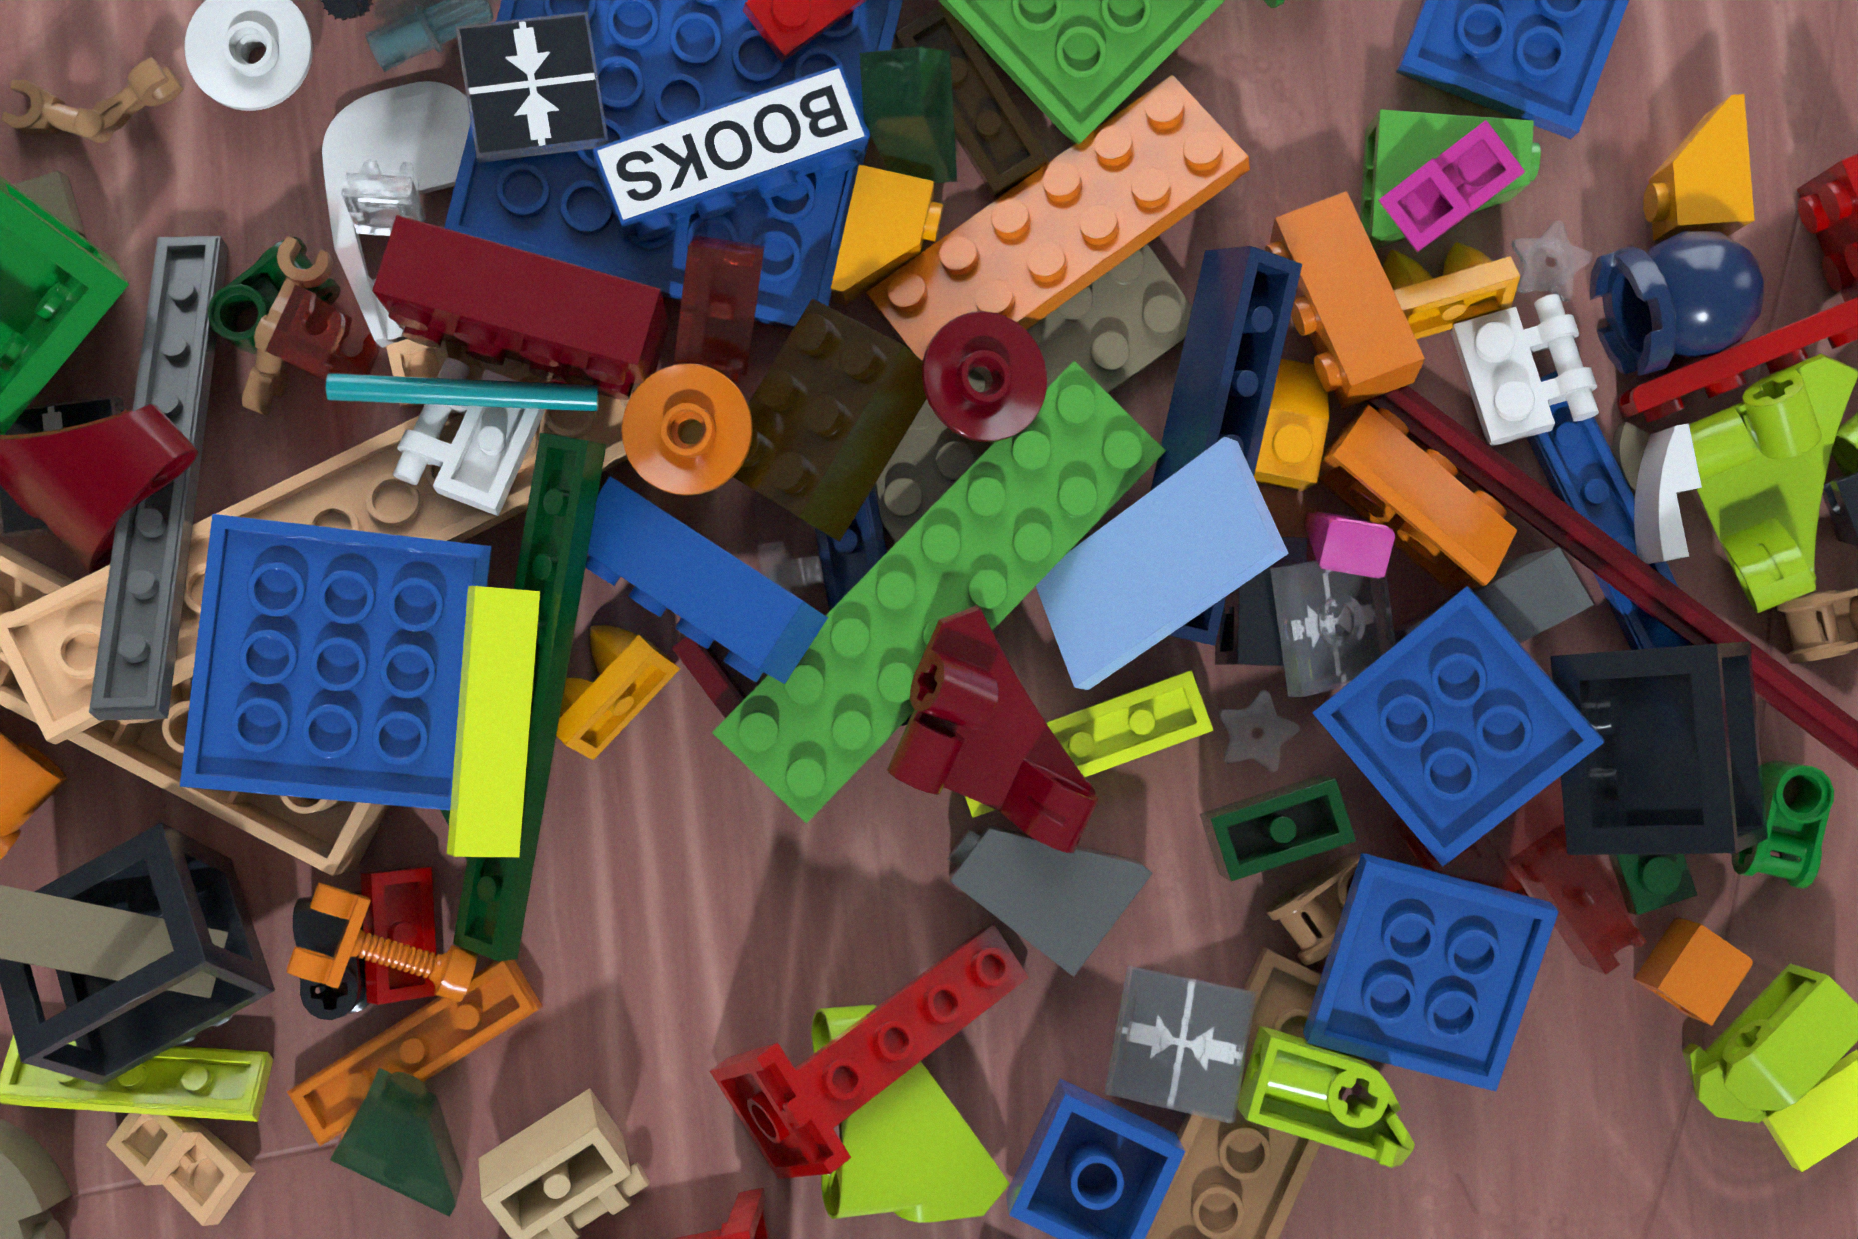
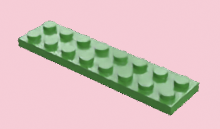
[712,361,1166,824]

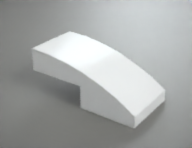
[1634,423,1702,564]

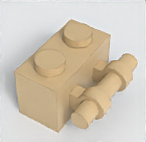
[478,1088,650,1239]

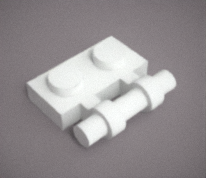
[1451,294,1599,447]
[393,358,546,516]

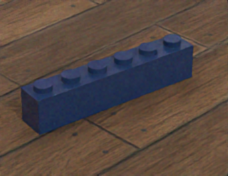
[1150,246,1302,646]

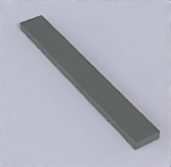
[89,236,228,721]

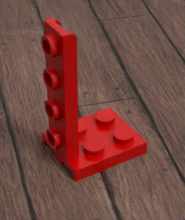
[1617,153,1858,423]
[709,924,1029,1179]

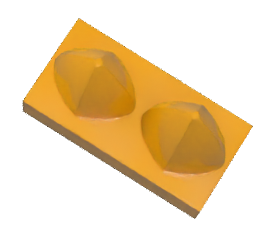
[1383,242,1520,339]
[556,625,681,761]

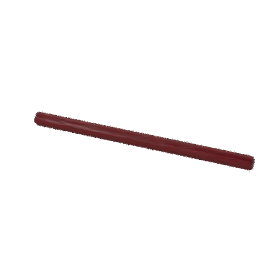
[1365,385,1858,770]

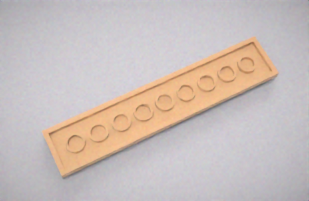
[0,364,632,745]

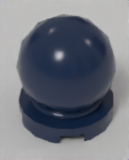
[1589,231,1764,376]

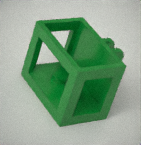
[0,176,129,435]

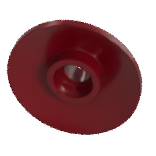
[922,311,1047,442]

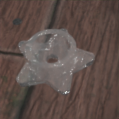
[1511,221,1593,302]
[1218,690,1300,773]

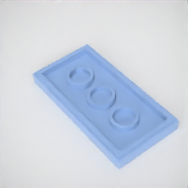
[1036,437,1289,690]

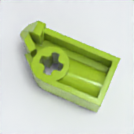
[1682,963,1858,1123]
[1236,1025,1415,1168]

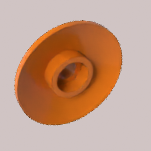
[622,364,753,495]

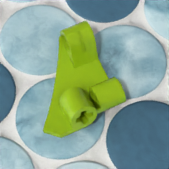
[1689,353,1858,613]
[811,1004,1010,1223]

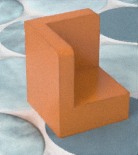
[1634,917,1753,1026]

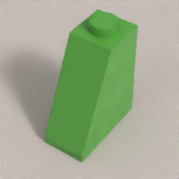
[1360,109,1541,250]

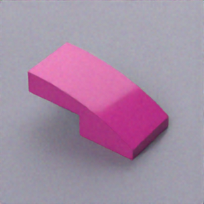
[1378,120,1525,252]

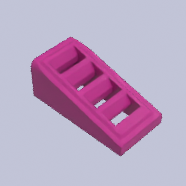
[1304,511,1395,579]

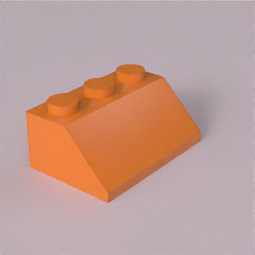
[1318,405,1517,592]

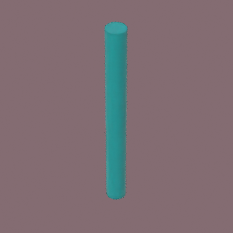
[326,373,599,411]

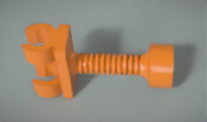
[286,883,478,1002]

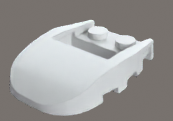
[322,81,473,348]

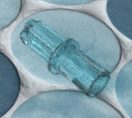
[365,0,493,72]

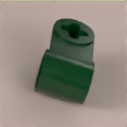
[208,237,341,354]

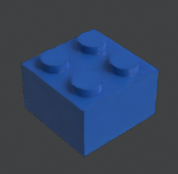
[1006,1078,1186,1239]

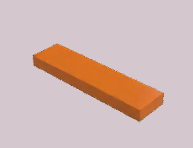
[287,960,543,1146]

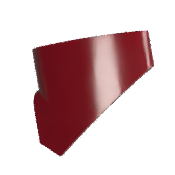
[887,606,1099,853]

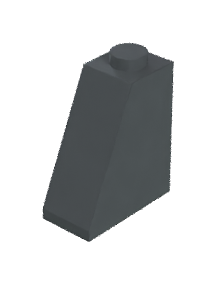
[1389,547,1594,644]
[947,825,1153,976]

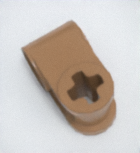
[1776,586,1858,664]
[1266,854,1361,965]

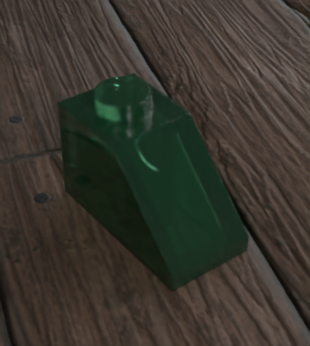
[859,47,958,184]
[330,1068,464,1217]

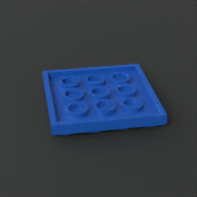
[180,514,492,810]

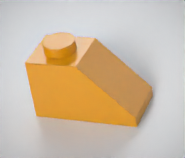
[1643,94,1755,241]
[831,164,944,305]
[1254,359,1329,491]

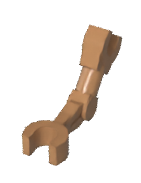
[1,57,184,143]
[242,236,333,416]

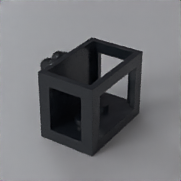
[1550,641,1768,855]
[0,822,275,1085]

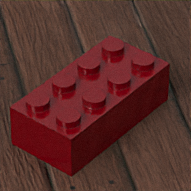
[372,215,669,400]

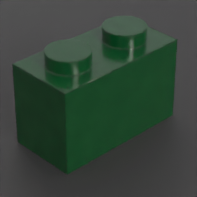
[1199,775,1356,882]

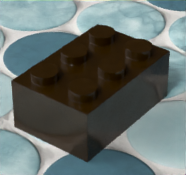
[733,298,927,542]

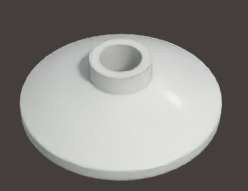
[185,0,313,111]

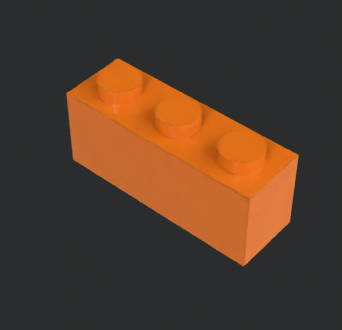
[1265,191,1425,409]

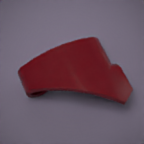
[0,404,199,574]

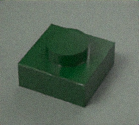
[1609,854,1698,915]

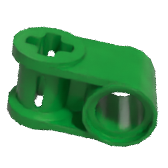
[1731,760,1834,889]

